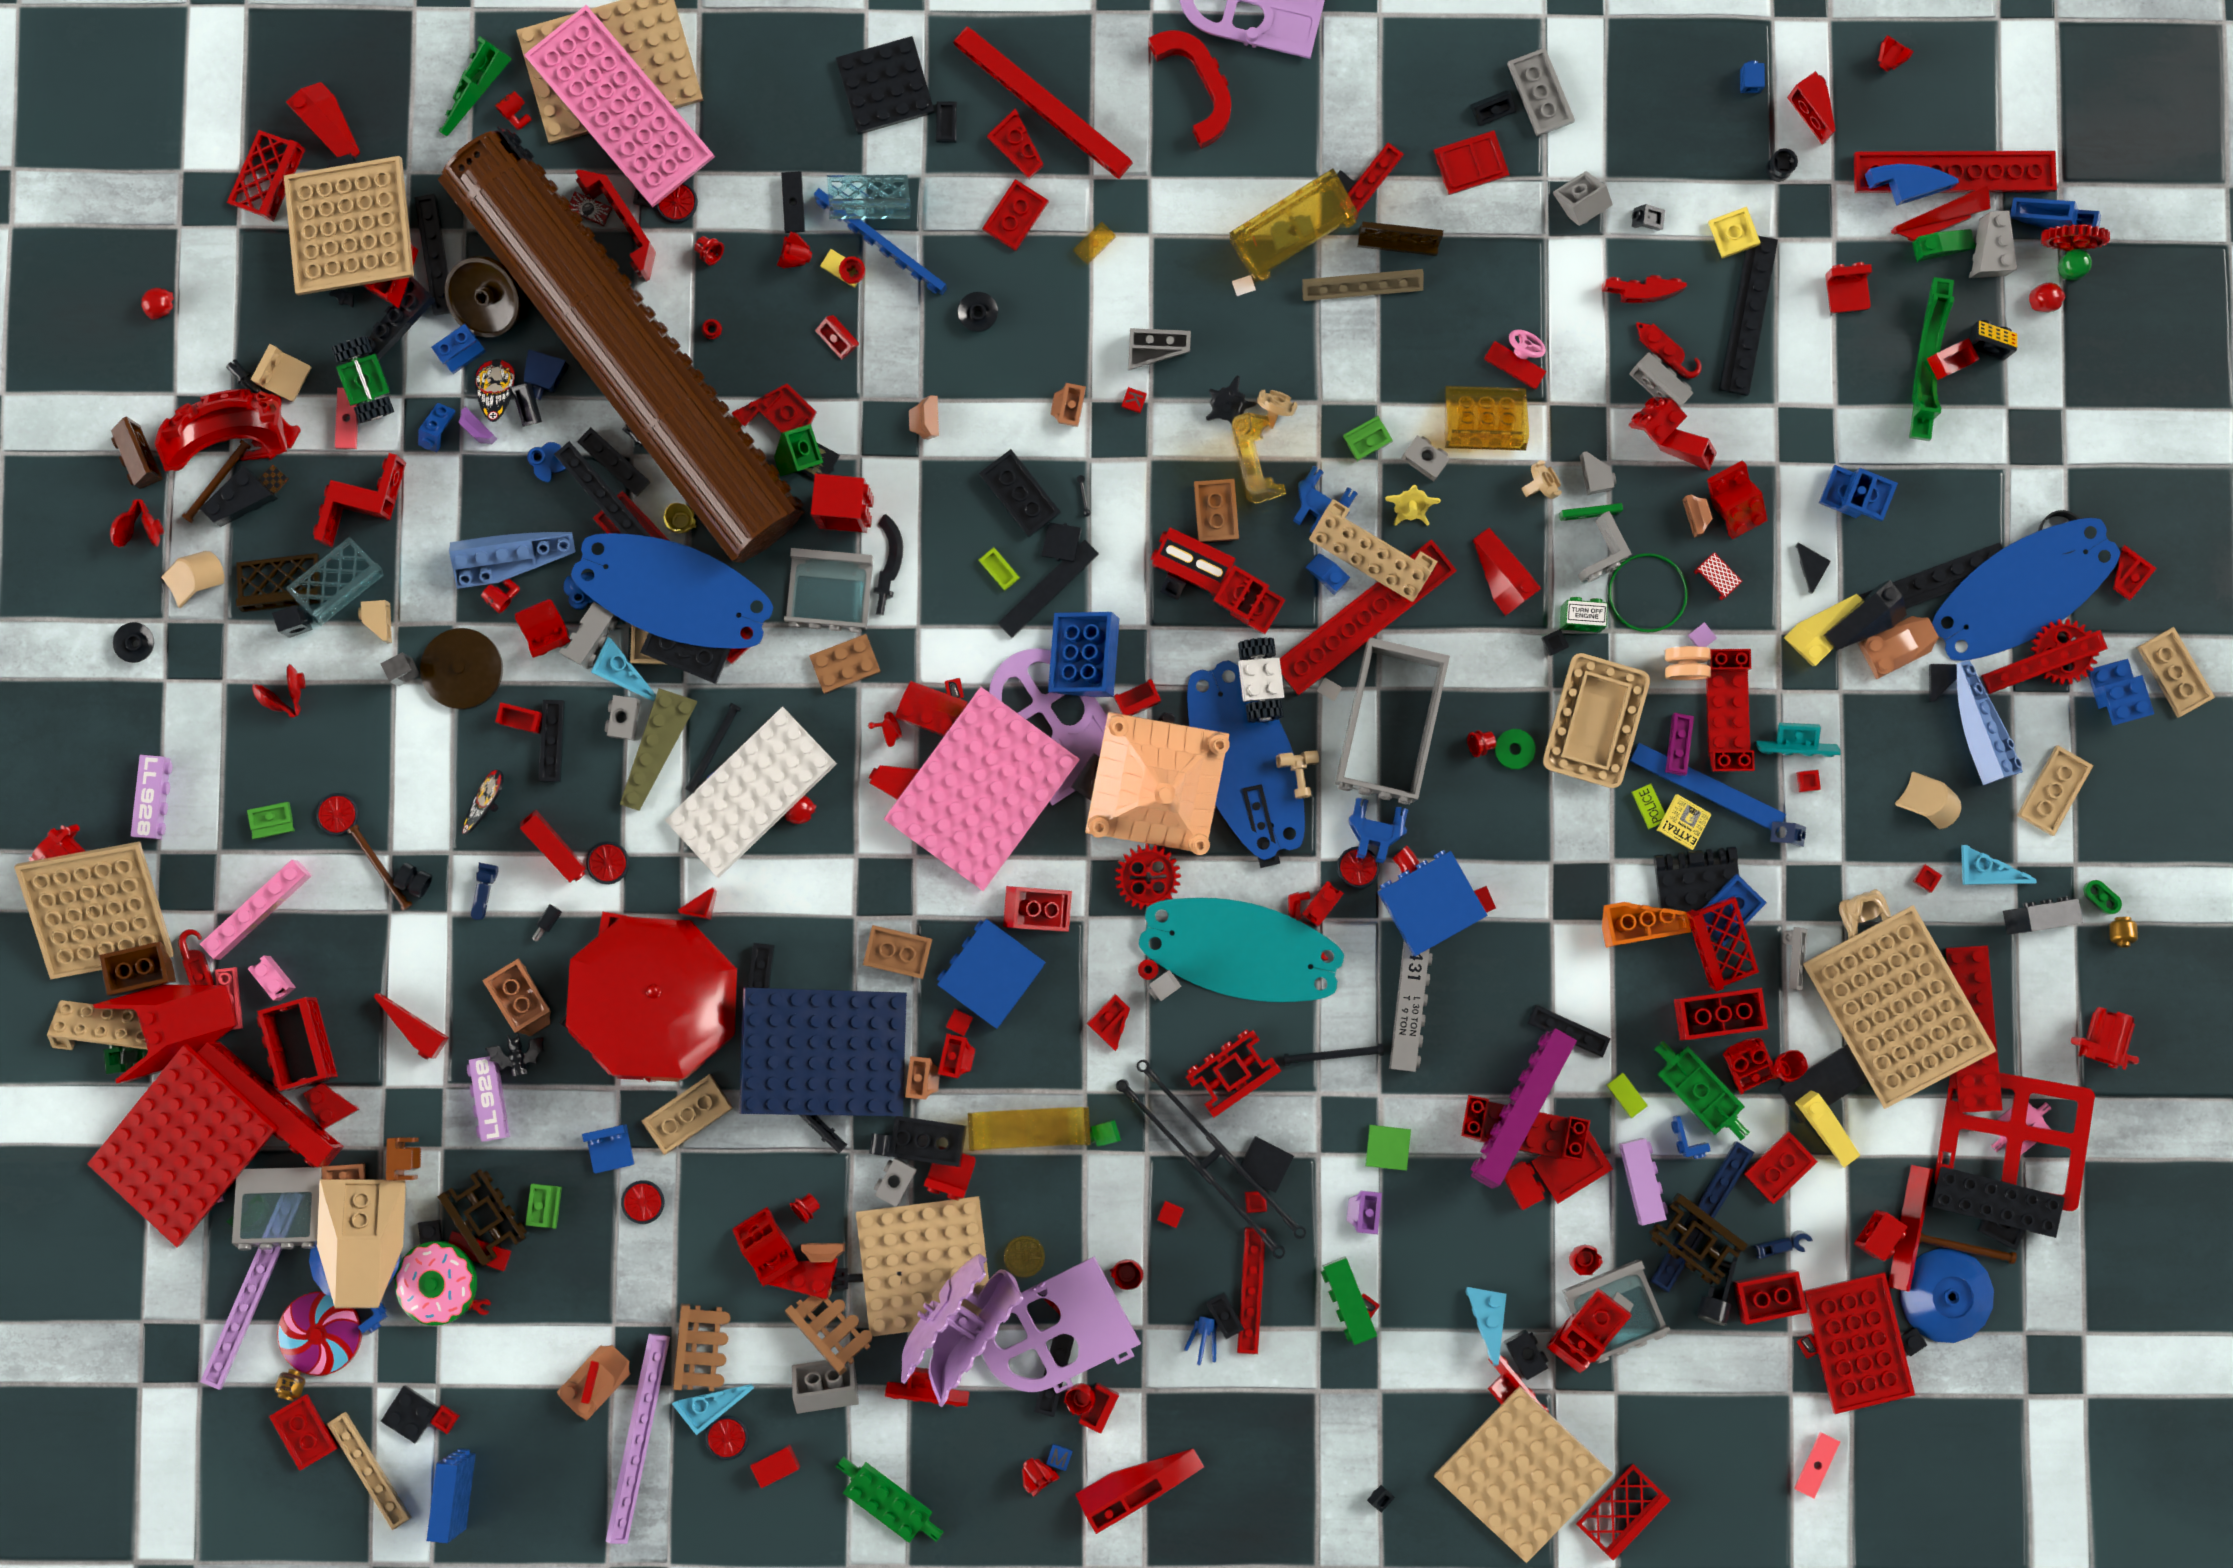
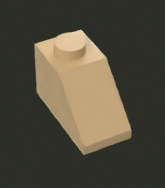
[358,600,392,643]

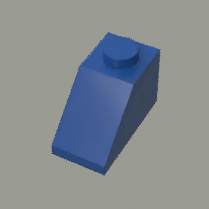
[1305,553,1350,596]

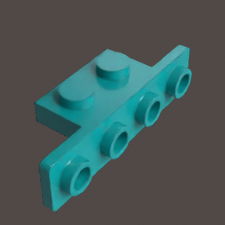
[1756,722,1841,757]

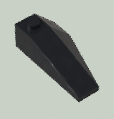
[1824,580,1907,651]

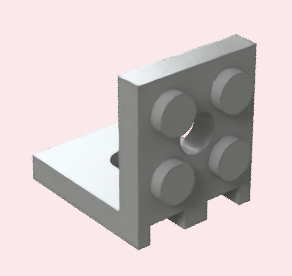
[1578,511,1632,583]

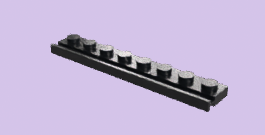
[1719,236,1778,396]
[1858,542,2003,609]

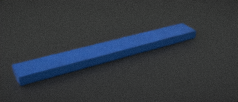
[1629,743,1786,833]

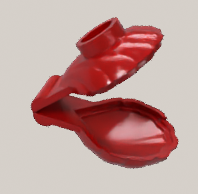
[110,499,165,548]
[252,664,306,718]

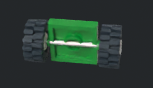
[331,336,394,423]

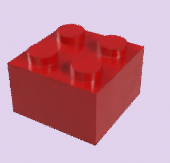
[1854,1210,1908,1261]

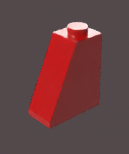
[1657,429,1717,471]
[869,765,920,800]

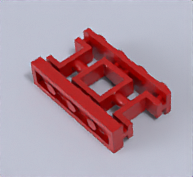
[1185,1029,1281,1118]

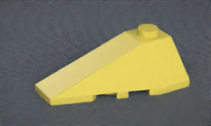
[1784,594,1863,666]

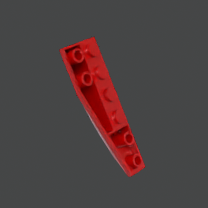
[1075,1448,1204,1534]

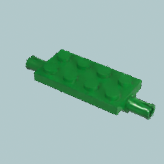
[1654,1040,1750,1141]
[836,1456,944,1543]

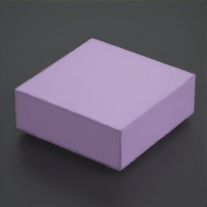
[1687,622,1717,647]

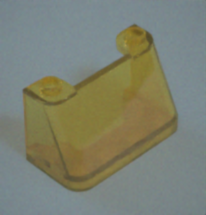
[1231,412,1286,503]

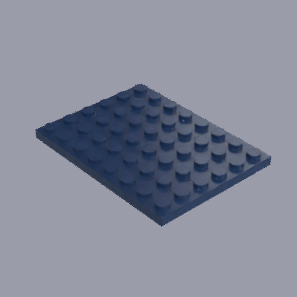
[739,988,907,1116]

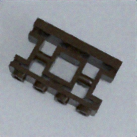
[437,1169,527,1267]
[1649,1193,1748,1285]

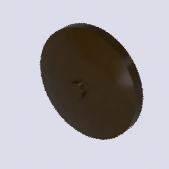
[445,256,522,337]
[420,628,503,710]

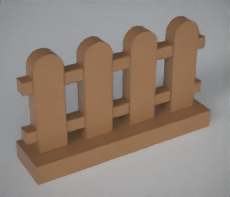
[785,1288,873,1376]
[673,1303,730,1391]

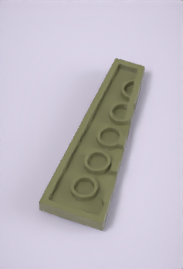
[620,688,697,811]

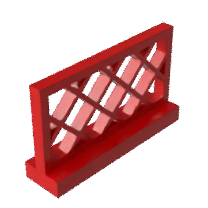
[227,130,305,222]
[1686,896,1759,992]
[1576,1464,1670,1561]

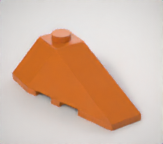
[1602,902,1691,948]

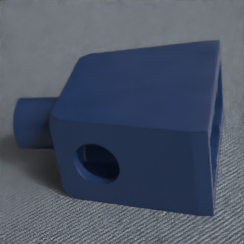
[524,349,569,401]

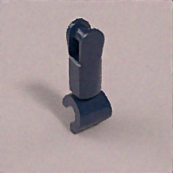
[471,862,499,920]
[1754,1230,1813,1259]

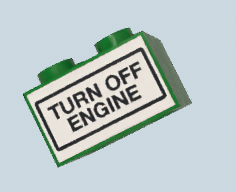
[1559,597,1608,633]

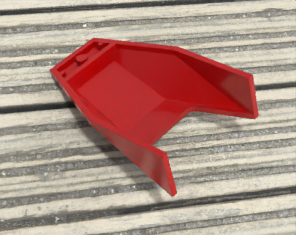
[93,984,238,1084]

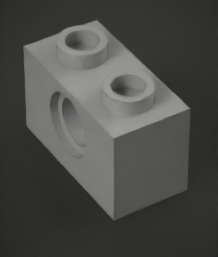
[1401,435,1450,482]
[605,695,641,741]
[874,1158,917,1207]

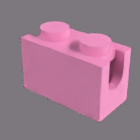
[248,956,296,1001]

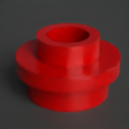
[702,319,722,339]
[1138,959,1158,980]

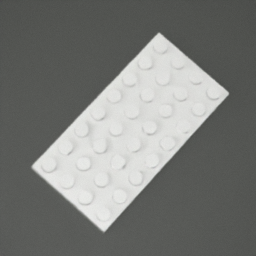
[665,707,837,878]

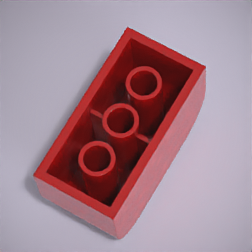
[1674,988,1768,1040]

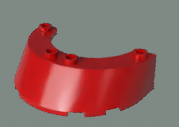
[155,389,287,471]

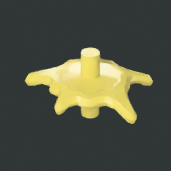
[1385,485,1441,526]

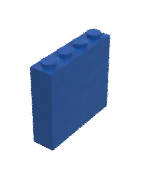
[1377,850,1488,956]
[937,919,1046,1029]
[426,1448,476,1543]

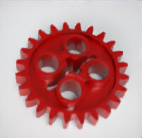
[2041,224,2110,251]
[2030,619,2099,685]
[1115,843,1181,910]

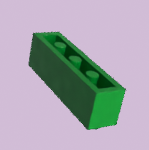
[1321,1256,1377,1345]

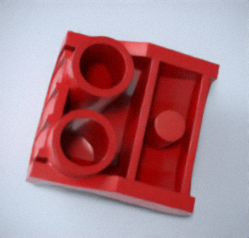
[1723,1038,1778,1095]

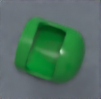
[2058,249,2092,281]

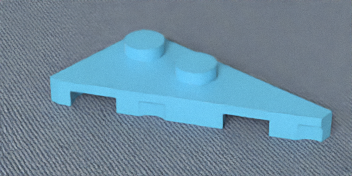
[591,637,656,701]
[1961,845,2037,885]
[1466,1287,1506,1366]
[672,1384,754,1435]

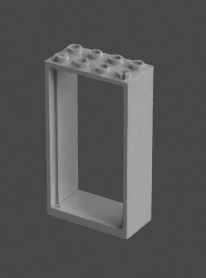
[1335,638,1450,805]

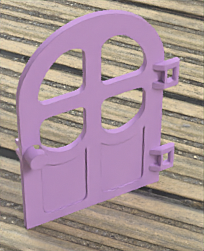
[1179,0,1325,59]
[989,649,1107,806]
[982,1256,1141,1394]

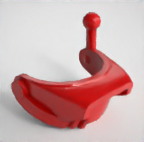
[868,712,902,747]

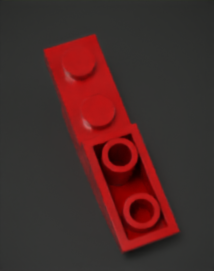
[1602,275,1687,303]

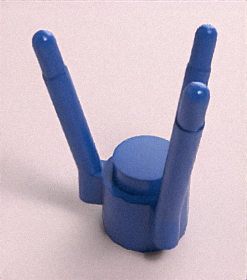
[1184,1316,1218,1365]

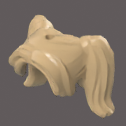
[1839,889,1891,939]

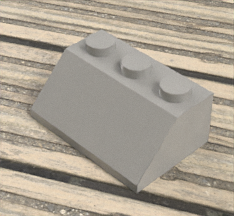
[1629,352,1693,407]
[792,1357,859,1414]

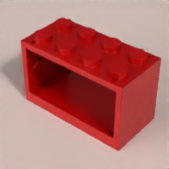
[811,473,874,533]
[257,997,338,1091]

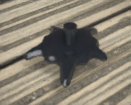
[1206,375,1257,430]

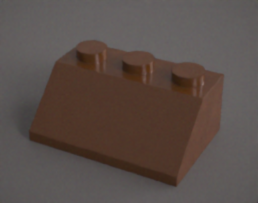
[111,416,163,489]
[99,941,176,996]

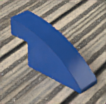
[1865,164,1959,206]
[2010,197,2101,229]

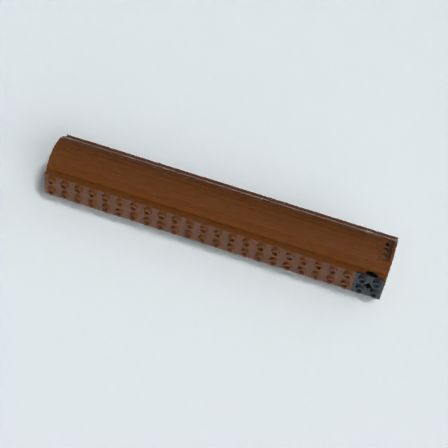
[438,126,805,563]

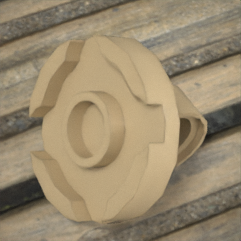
[1257,390,1297,429]
[1521,460,1562,499]

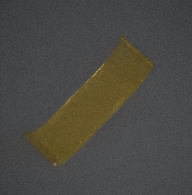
[968,1107,1091,1151]

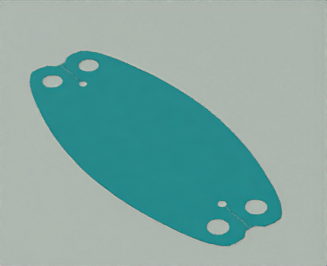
[1138,898,1344,1002]

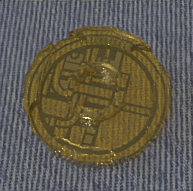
[1004,1235,1045,1277]

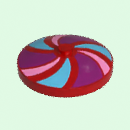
[277,1291,362,1376]

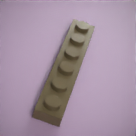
[1302,269,1424,301]

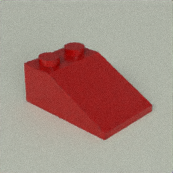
[1787,71,1836,145]
[1003,886,1072,932]

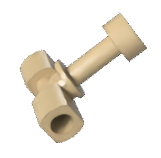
[1276,750,1319,799]

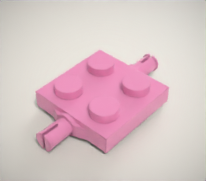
[1991,1102,2051,1155]

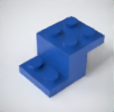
[1819,465,1898,522]
[2087,659,2154,726]

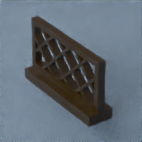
[1357,221,1444,256]
[236,553,323,613]

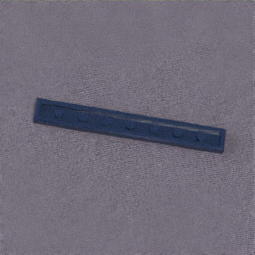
[1650,1141,1755,1293]

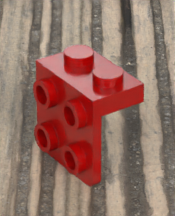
[1825,262,1872,313]
[1629,397,1687,445]
[515,599,571,658]
[924,1146,976,1201]

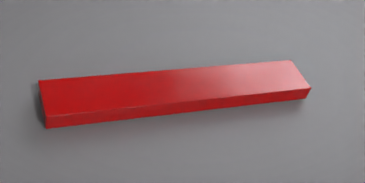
[1981,630,2108,694]
[1888,1165,1933,1292]
[1237,1227,1266,1354]

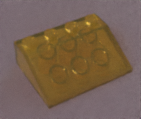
[1444,386,1529,451]

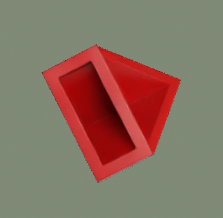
[678,887,717,920]

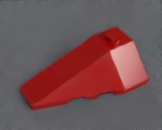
[286,82,360,158]
[1473,528,1541,616]

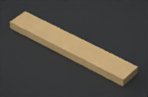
[327,1412,412,1530]

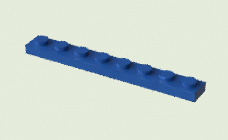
[814,188,947,295]

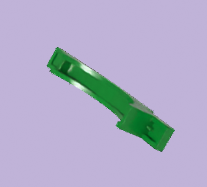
[1909,277,1954,441]

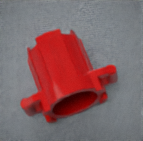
[29,824,85,861]
[2071,1007,2139,1070]

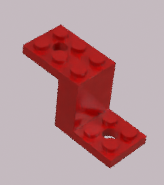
[313,453,406,547]

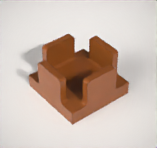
[386,1137,421,1180]

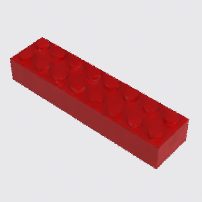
[197,1042,344,1168]

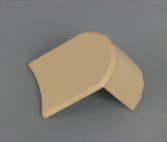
[161,551,224,608]
[1895,772,1961,829]

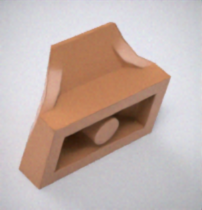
[1050,383,1086,427]
[909,395,939,440]
[1682,494,1713,538]
[905,1056,940,1100]
[322,1164,366,1180]
[801,1243,845,1262]

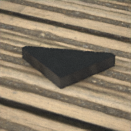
[1795,542,1831,594]
[1929,664,1957,702]

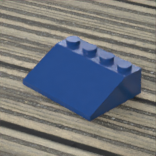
[1048,612,1120,697]

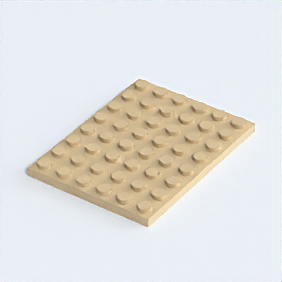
[516,0,704,145]
[1803,905,1996,1109]

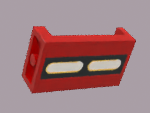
[1150,527,1236,597]

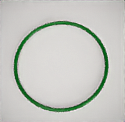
[1608,553,1688,632]

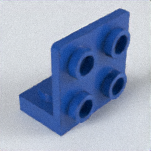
[582,1124,635,1173]

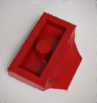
[938,1034,975,1078]

